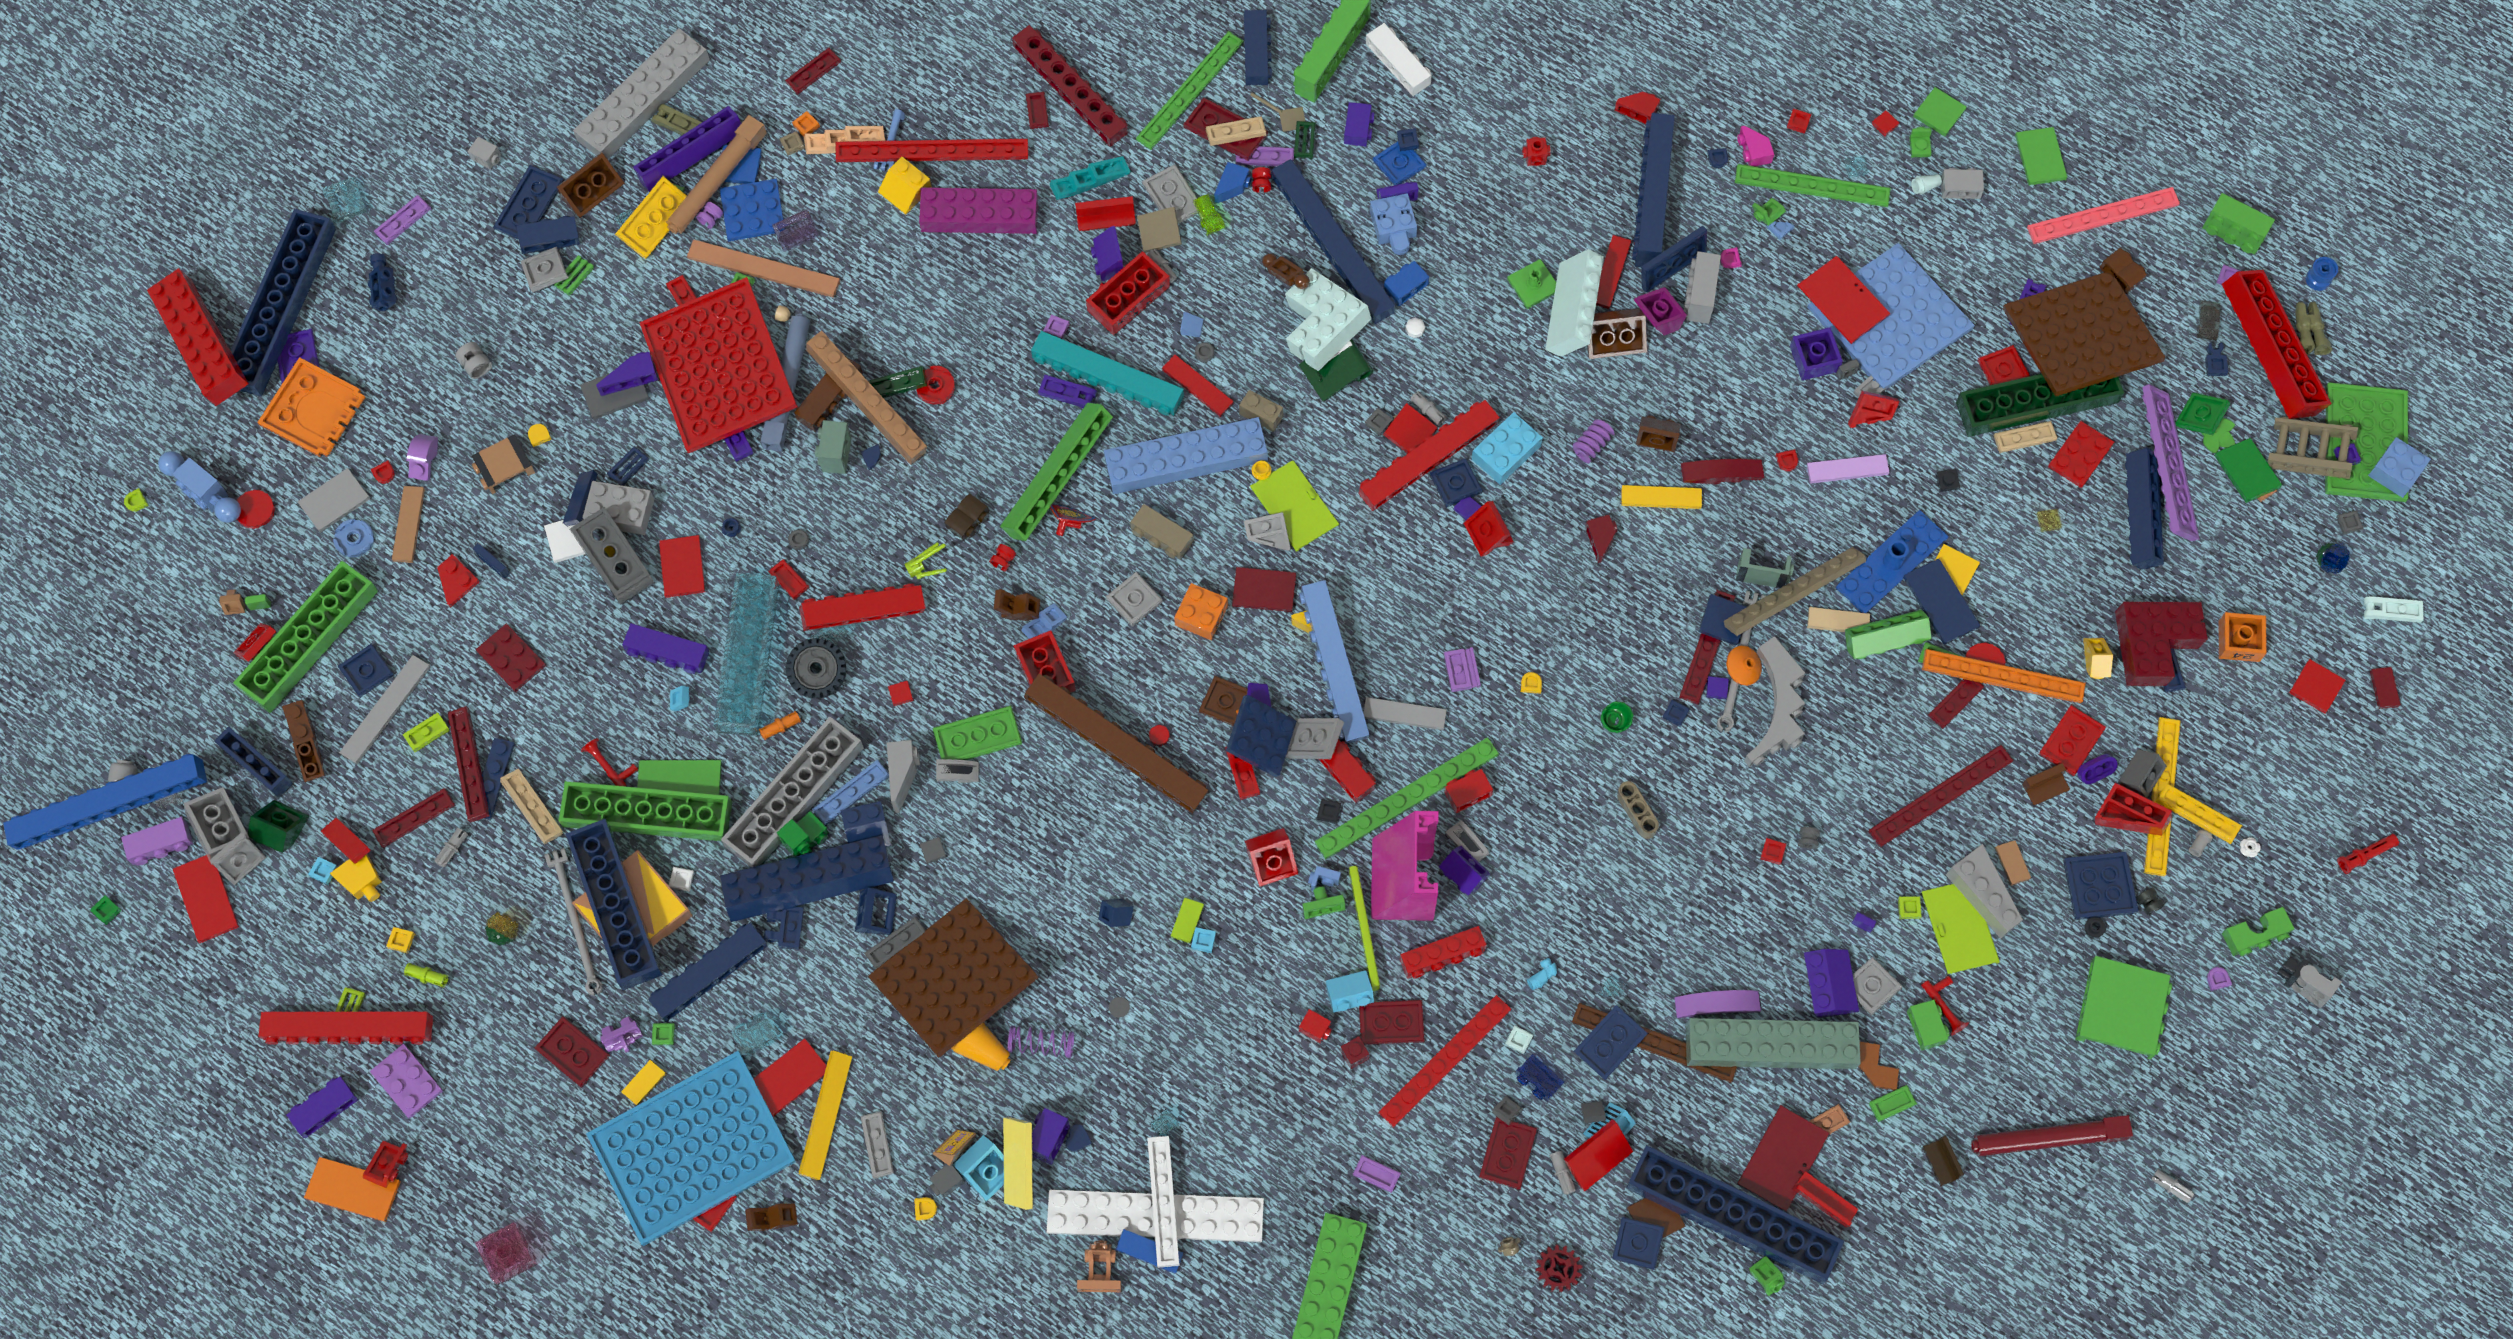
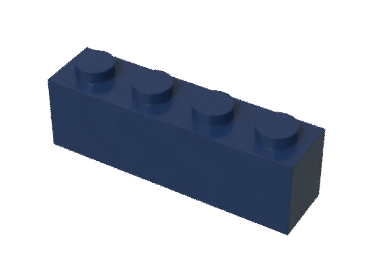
[1244,10,1272,86]
[214,726,293,798]

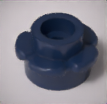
[721,518,741,537]

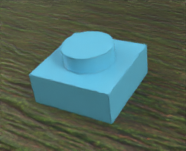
[670,686,690,711]
[308,857,338,885]
[1191,927,1216,953]

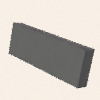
[864,917,925,969]

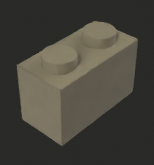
[1239,390,1283,432]

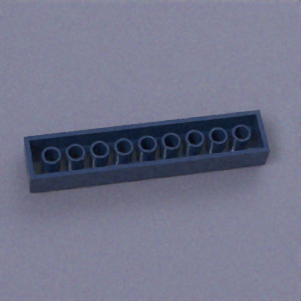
[230,208,336,397]
[1626,1145,1844,1284]

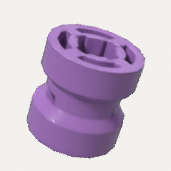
[696,202,723,229]

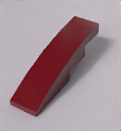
[1681,459,1765,485]

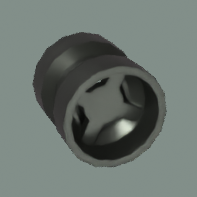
[2136,887,2165,916]

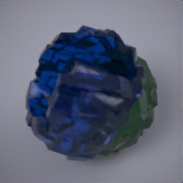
[2316,543,2350,574]

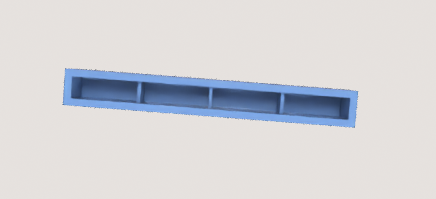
[1298,580,1369,744]

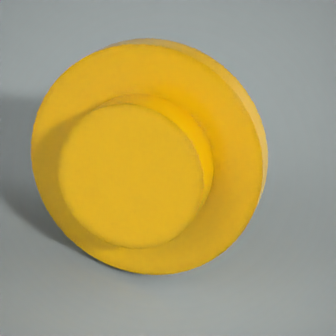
[1252,461,1271,480]

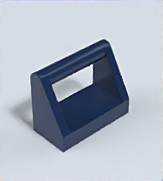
[855,887,897,935]

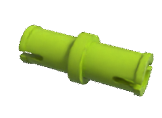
[404,963,448,988]

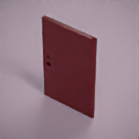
[1737,1105,1829,1212]

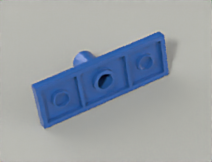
[1836,510,1949,613]

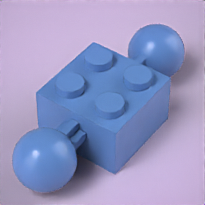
[158,451,241,523]

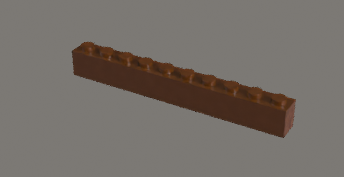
[1024,674,1208,814]

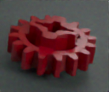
[1535,1245,1583,1293]

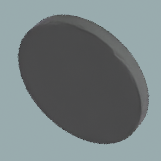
[1109,997,1130,1018]

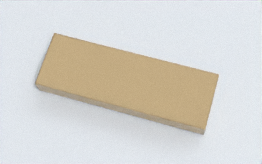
[1206,116,1266,146]
[1993,421,2057,453]
[1807,607,1870,632]

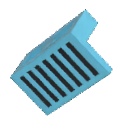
[1583,1102,1636,1138]

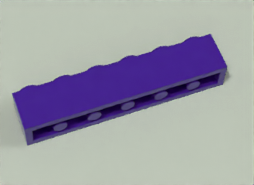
[633,106,742,192]

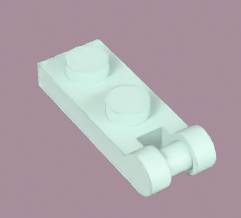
[2364,596,2423,623]

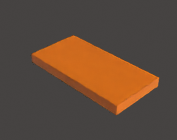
[304,1157,401,1222]

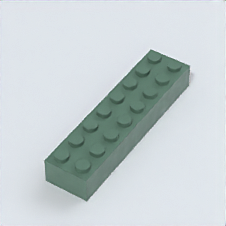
[1685,1018,1861,1069]

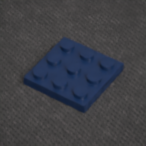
[1226,695,1297,777]
[2063,852,2139,920]

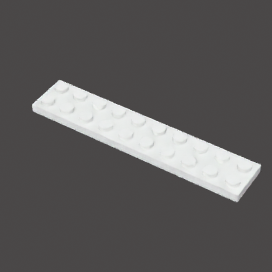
[1047,1190,1264,1242]

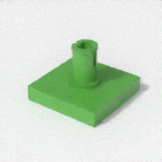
[1507,259,1556,309]

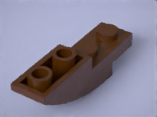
[282,700,325,783]

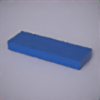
[1115,1229,1183,1274]

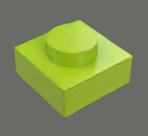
[1898,896,1922,919]

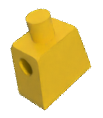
[330,854,382,902]

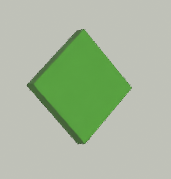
[1913,87,1967,136]

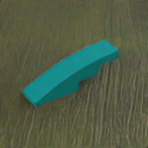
[1049,156,1131,200]

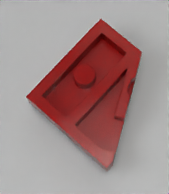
[1848,390,1899,428]
[437,554,480,608]

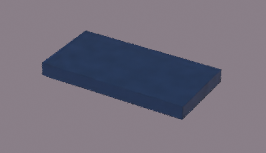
[493,165,564,240]
[1641,226,1707,293]
[1903,559,1980,645]

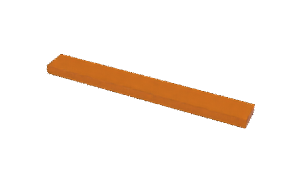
[1922,649,2085,703]

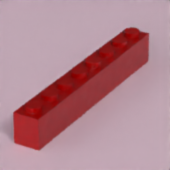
[1358,400,1500,511]
[258,1012,433,1045]

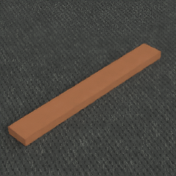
[687,239,840,298]

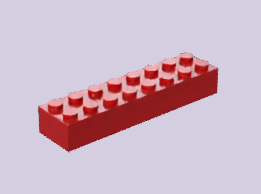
[147,268,248,406]
[2221,270,2332,419]

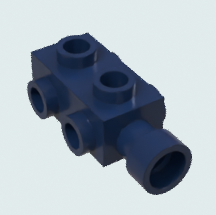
[368,253,397,311]

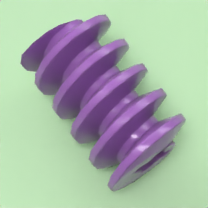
[1573,419,1615,464]

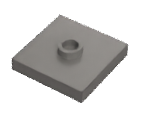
[521,246,568,293]
[1106,572,1163,627]
[209,832,266,885]
[1853,957,1902,1016]

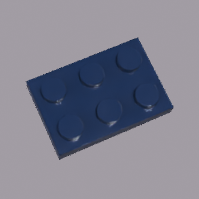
[1573,1005,1648,1080]

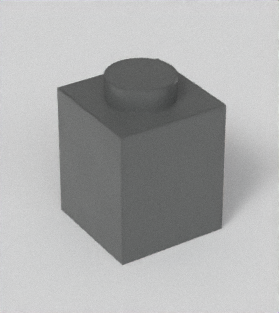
[929,1164,964,1198]

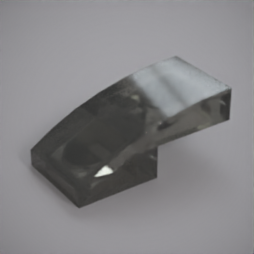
[2197,300,2220,341]

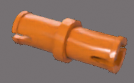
[759,711,801,741]

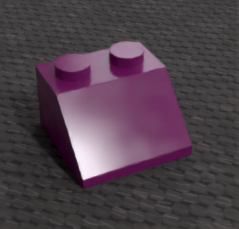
[1634,287,1687,336]

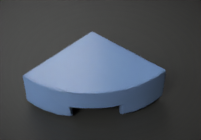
[1767,221,1795,240]

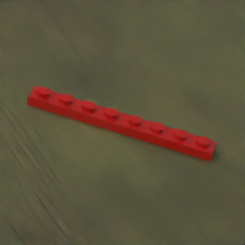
[1378,995,1512,1128]

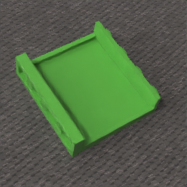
[2075,956,2172,1060]

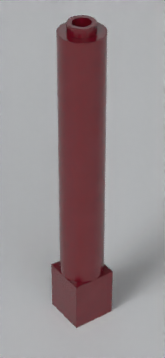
[1971,1115,2133,1157]

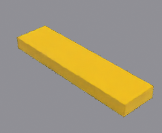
[1621,485,1702,509]
[2157,783,2242,844]

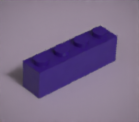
[622,623,710,674]

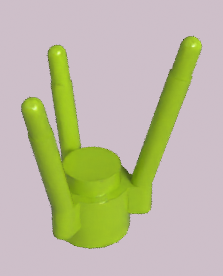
[904,542,947,579]

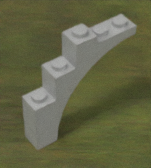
[1744,636,1805,767]

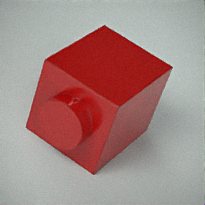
[1299,1009,1333,1044]

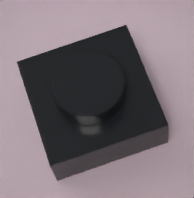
[1936,469,1960,492]

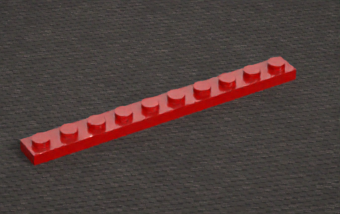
[835,139,1028,162]

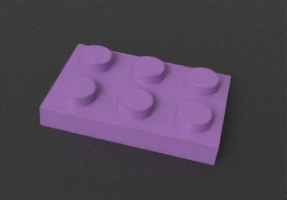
[370,1044,443,1119]

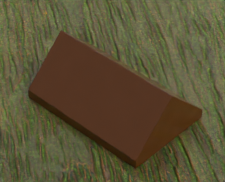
[556,152,625,218]

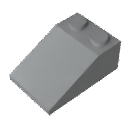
[887,740,920,813]

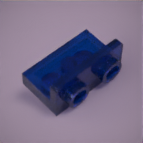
[1515,1054,1564,1102]

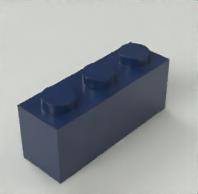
[516,216,580,254]

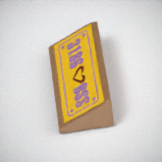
[933,1129,976,1166]

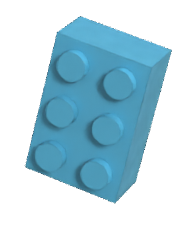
[1472,412,1543,485]

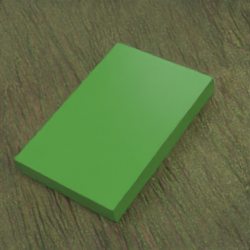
[2015,127,2067,186]

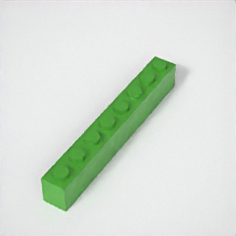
[1000,403,1113,541]

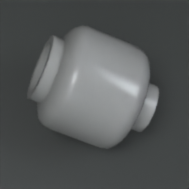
[108,759,138,782]

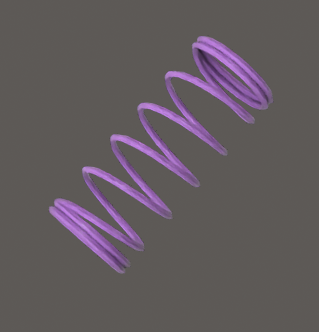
[1008,1026,1074,1058]

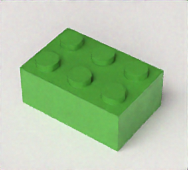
[2202,193,2275,255]

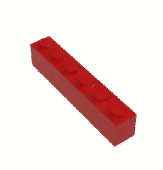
[799,584,926,631]

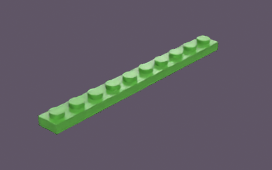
[1315,737,1499,860]

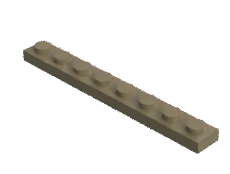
[1724,547,1866,636]

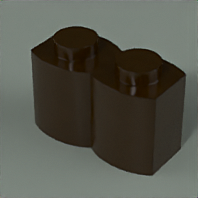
[944,493,989,541]

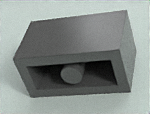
[2118,749,2167,798]

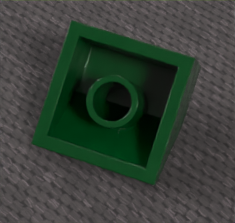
[247,800,309,853]

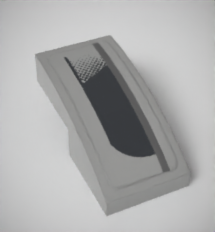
[936,759,979,783]
[1445,820,1489,862]

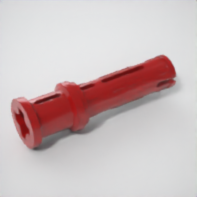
[2337,834,2399,874]

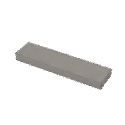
[1363,697,1447,730]

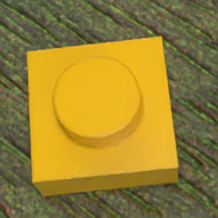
[386,927,415,953]

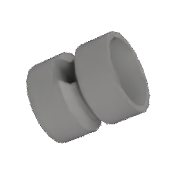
[455,342,492,379]

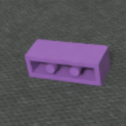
[121,817,193,866]

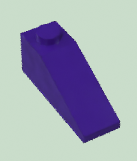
[596,352,658,396]

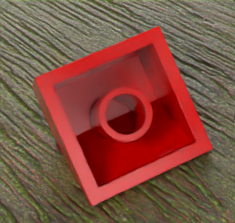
[1244,828,1299,887]

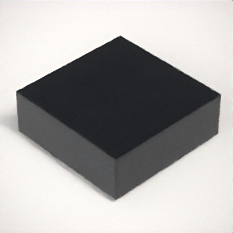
[1317,799,1341,824]

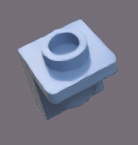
[1308,866,1341,891]

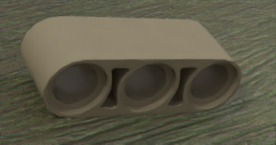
[1617,781,1659,839]

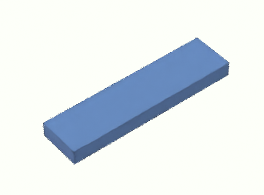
[812,759,889,826]

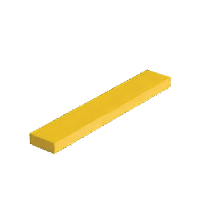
[798,1050,852,1180]

